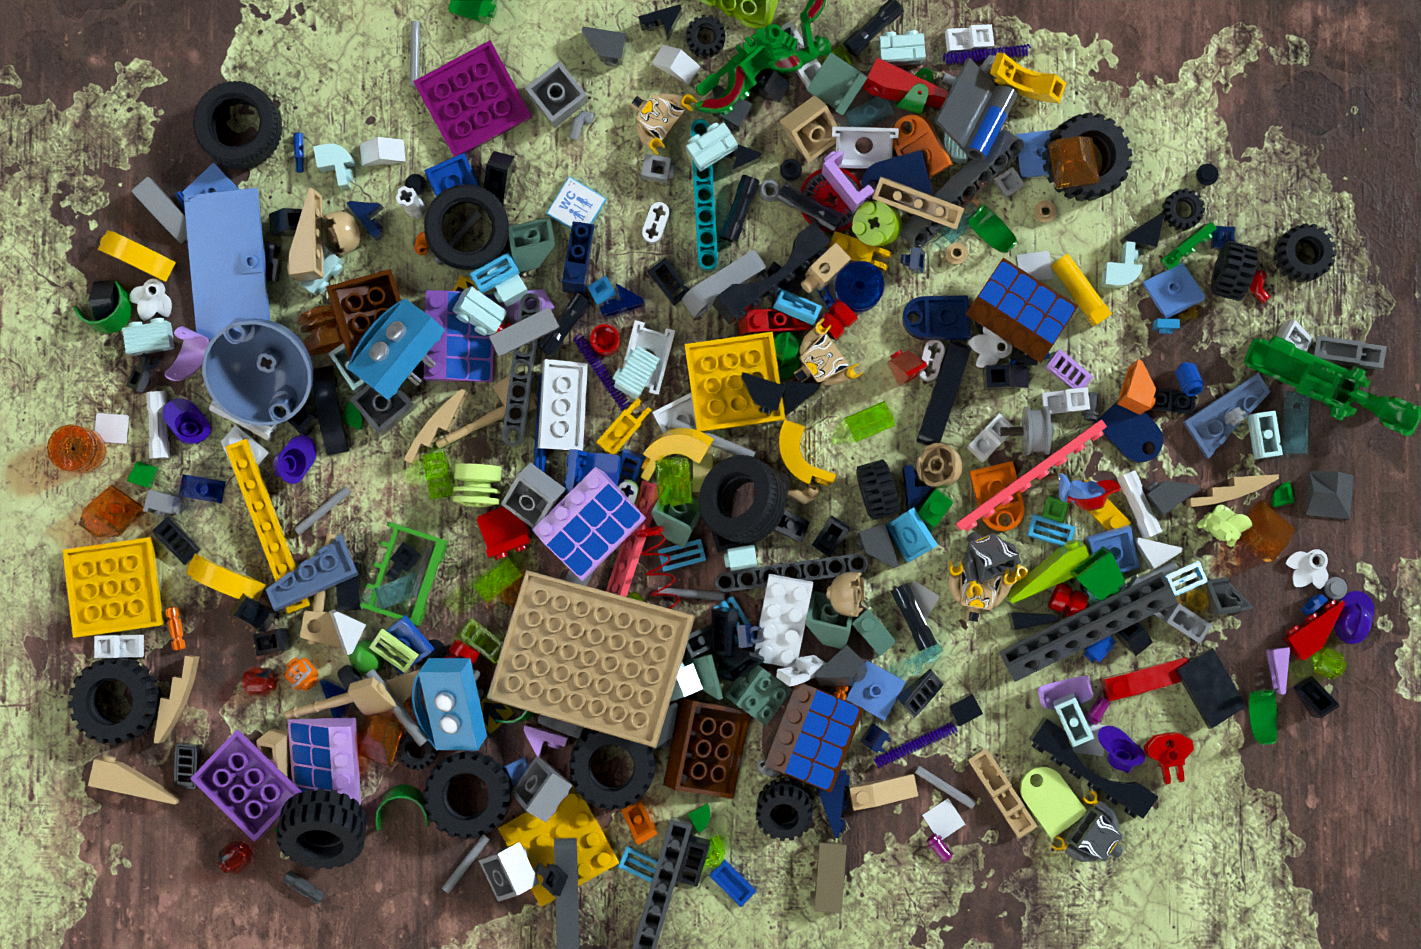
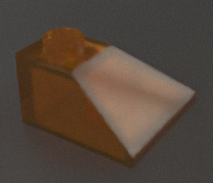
[1049,136,1100,189]
[79,485,146,538]
[1239,500,1295,562]
[357,714,404,767]

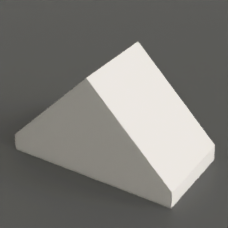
[652,45,700,86]
[360,137,406,167]
[1276,319,1314,352]
[1134,538,1182,569]
[329,609,366,655]

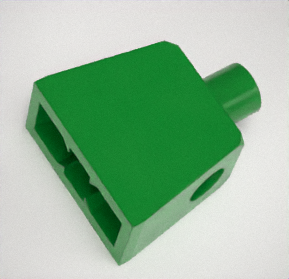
[917,488,953,532]
[1070,546,1125,601]

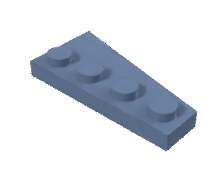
[1183,373,1270,459]
[266,534,359,611]

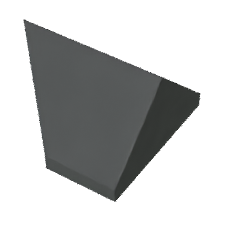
[1206,577,1254,615]

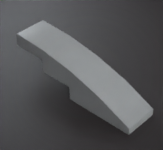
[1124,575,1212,643]

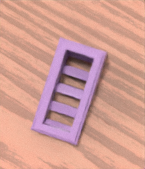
[1044,349,1093,389]
[1266,647,1290,695]

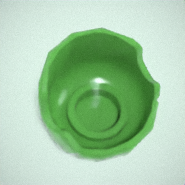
[349,639,385,675]

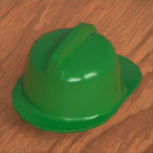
[773,331,802,380]

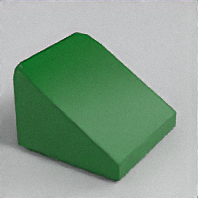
[127,461,158,489]

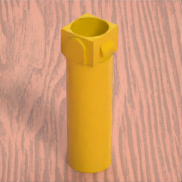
[1051,253,1112,327]

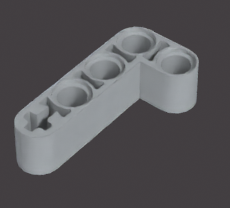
[682,250,767,318]

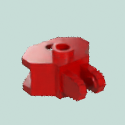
[1143,732,1194,785]

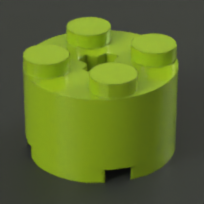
[852,201,903,246]

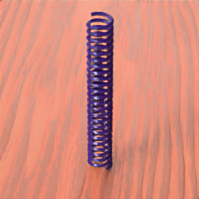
[943,44,1031,65]
[573,334,630,411]
[873,721,958,768]

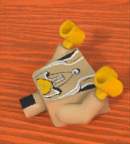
[631,93,697,155]
[794,318,863,385]
[948,561,1018,622]

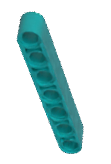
[690,119,718,273]

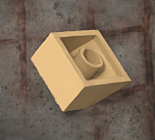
[779,95,838,163]

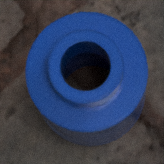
[1175,362,1204,396]
[1083,636,1116,663]

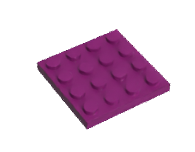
[413,40,532,157]

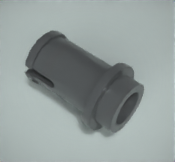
[1082,392,1100,421]

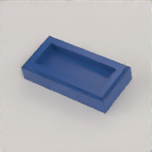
[709,859,756,907]

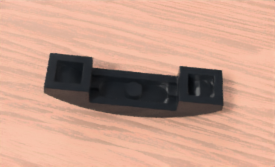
[312,365,350,456]

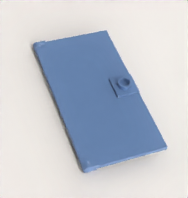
[183,188,270,340]

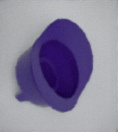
[163,398,211,445]
[273,435,317,484]
[1334,591,1374,644]
[1098,726,1146,773]

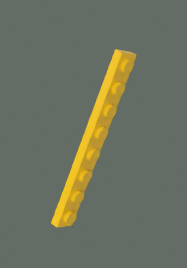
[225,439,310,613]

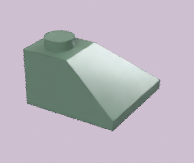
[509,217,555,272]
[651,484,701,548]
[806,590,853,649]
[684,653,723,700]

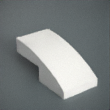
[945,24,994,53]
[1041,387,1090,415]
[966,413,1014,462]
[94,635,144,658]
[777,655,826,686]

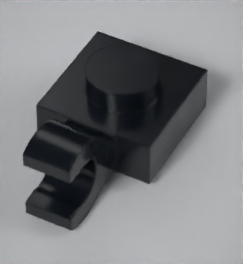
[265,242,282,282]
[768,262,806,295]
[126,353,159,393]
[385,542,422,581]
[535,862,568,896]

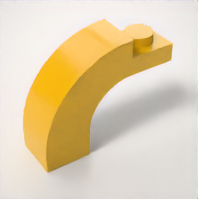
[990,52,1066,104]
[98,230,176,282]
[779,420,836,486]
[641,428,714,481]
[186,554,266,601]

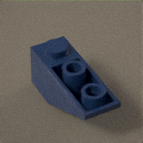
[562,221,595,295]
[816,768,850,838]

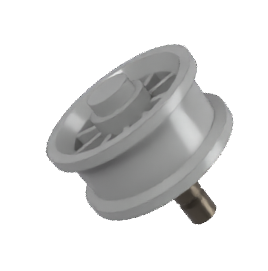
[1000,406,1053,456]

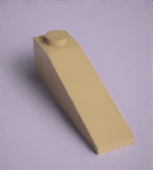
[872,176,965,229]
[287,188,324,282]
[88,755,182,805]

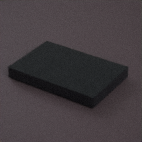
[1175,648,1247,729]

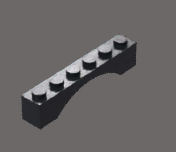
[712,222,831,325]
[1029,717,1158,819]

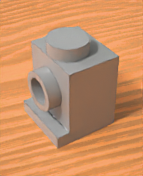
[641,154,675,183]
[143,490,181,517]

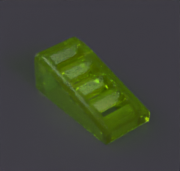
[422,451,453,500]
[458,618,504,663]

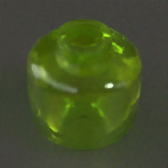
[1310,647,1347,680]

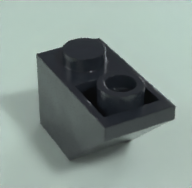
[749,68,790,103]
[983,364,1029,390]

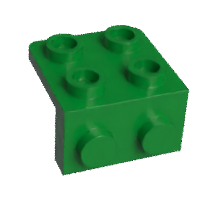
[448,0,498,25]

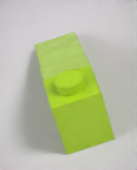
[1006,540,1089,604]

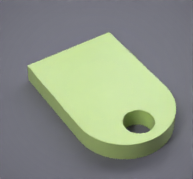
[1020,766,1087,839]

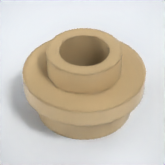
[1034,201,1056,223]
[945,242,968,265]

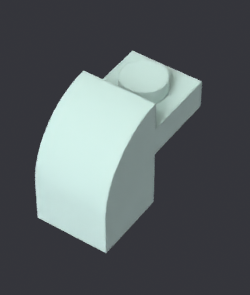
[313,144,356,190]
[1101,242,1143,289]

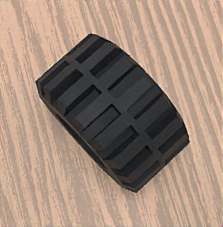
[1274,223,1337,283]
[1211,240,1258,301]
[856,459,900,520]
[756,778,813,841]

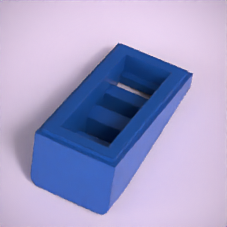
[618,449,645,497]

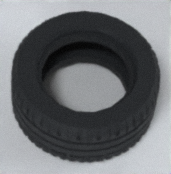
[192,81,283,170]
[424,184,509,270]

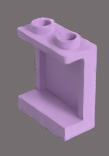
[822,150,874,214]

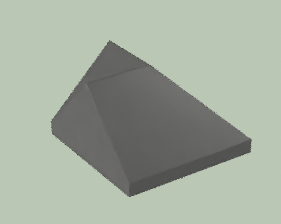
[1305,471,1353,519]

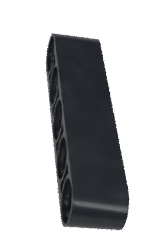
[916,340,971,446]

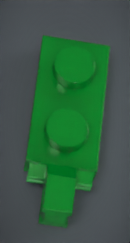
[1160,222,1217,270]

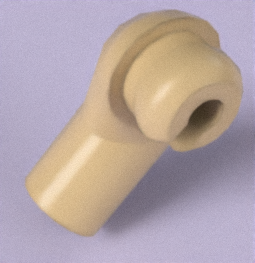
[786,484,820,504]

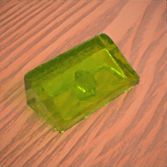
[845,401,895,442]

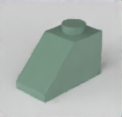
[851,608,896,656]

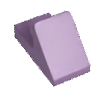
[523,724,569,758]

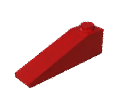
[863,58,949,108]
[887,350,928,386]
[1100,657,1188,701]

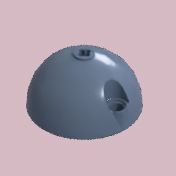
[202,318,313,426]

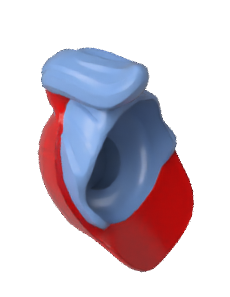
[1058,473,1121,511]

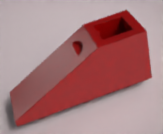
[739,309,811,336]
[1282,599,1345,661]

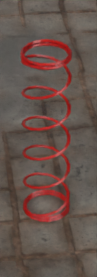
[636,526,680,609]

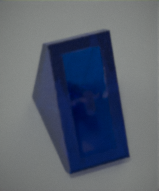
[320,679,351,718]

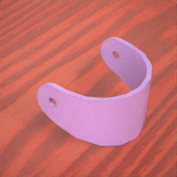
[165,326,209,381]
[1037,675,1093,709]

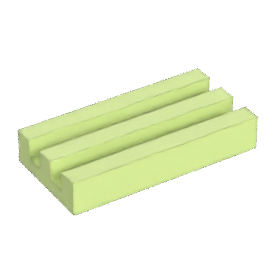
[369,629,419,673]

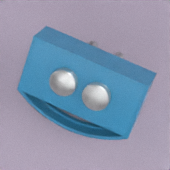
[348,298,445,400]
[412,658,487,751]

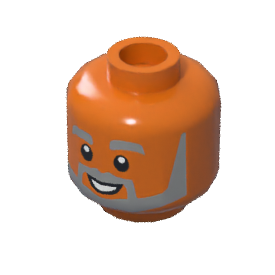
[285,658,318,691]

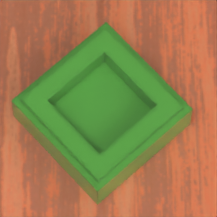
[1041,496,1069,523]

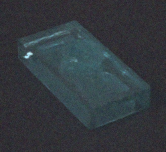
[845,97,894,127]
[939,201,978,244]
[374,572,421,609]

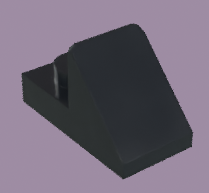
[638,4,682,41]
[725,144,762,174]
[772,510,810,542]
[231,593,279,632]

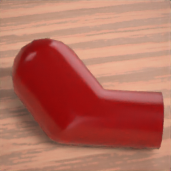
[1249,270,1271,304]

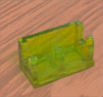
[655,456,692,506]
[473,554,522,603]

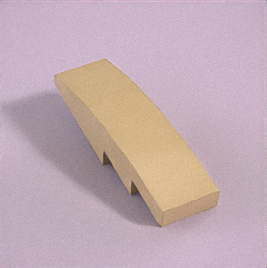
[404,389,468,465]
[1186,474,1279,508]
[154,655,200,743]
[968,748,1038,839]

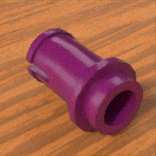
[1085,696,1111,726]
[926,833,954,863]

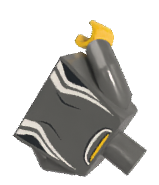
[964,532,1028,598]
[1051,791,1123,862]

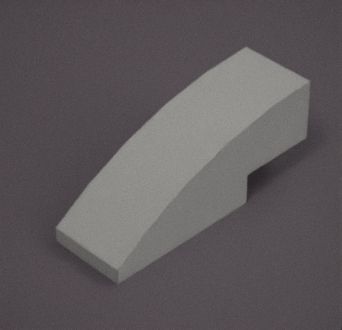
[132,177,188,244]
[1314,336,1387,371]

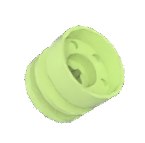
[453,463,502,508]

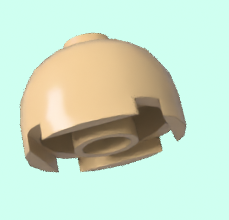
[323,211,363,257]
[916,443,962,488]
[827,572,865,617]

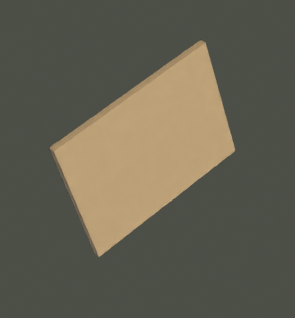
[486,570,695,748]

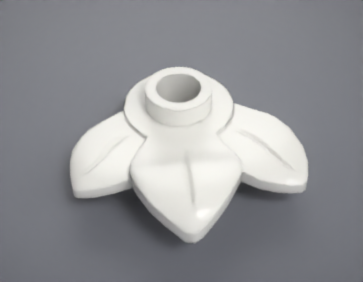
[129,278,172,321]
[968,326,1012,368]
[1286,549,1328,589]

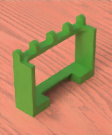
[359,522,449,626]

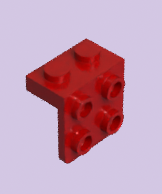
[477,506,533,561]

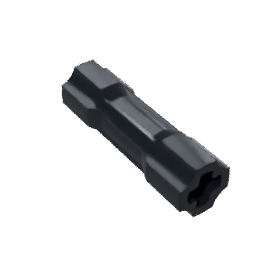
[843,0,904,57]
[720,175,760,244]
[776,182,843,232]
[537,292,592,357]
[890,583,937,651]

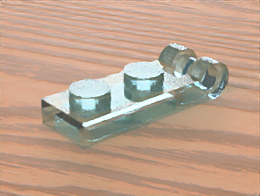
[1283,391,1310,454]

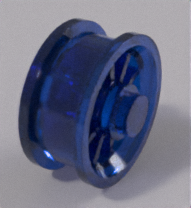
[834,261,884,312]

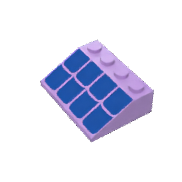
[532,467,646,581]
[288,718,361,805]

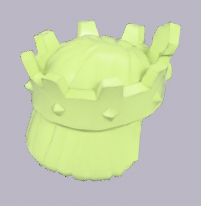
[1197,505,1253,547]

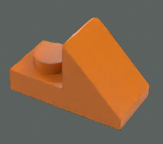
[621,799,658,845]

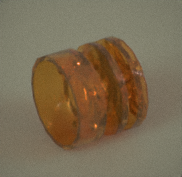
[296,305,343,355]
[47,424,106,473]

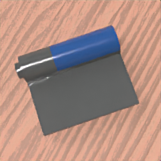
[934,58,1017,162]

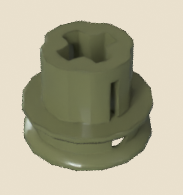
[1045,466,1072,494]

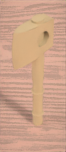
[435,371,538,449]
[300,533,346,648]
[284,677,397,720]

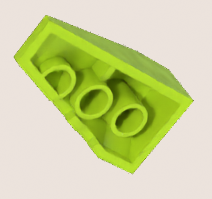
[699,0,778,29]

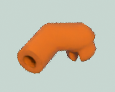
[414,231,429,255]

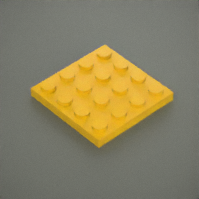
[685,332,785,432]
[62,537,164,638]
[498,785,620,907]

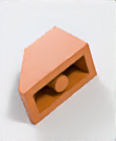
[1117,359,1156,415]

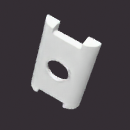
[832,127,899,169]
[622,320,675,395]

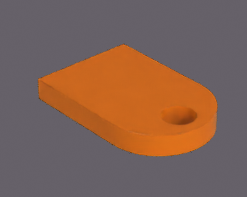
[893,115,953,179]
[969,461,1024,532]

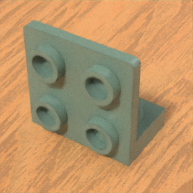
[807,53,867,116]
[725,665,792,725]

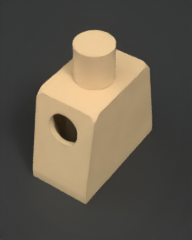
[801,243,851,293]

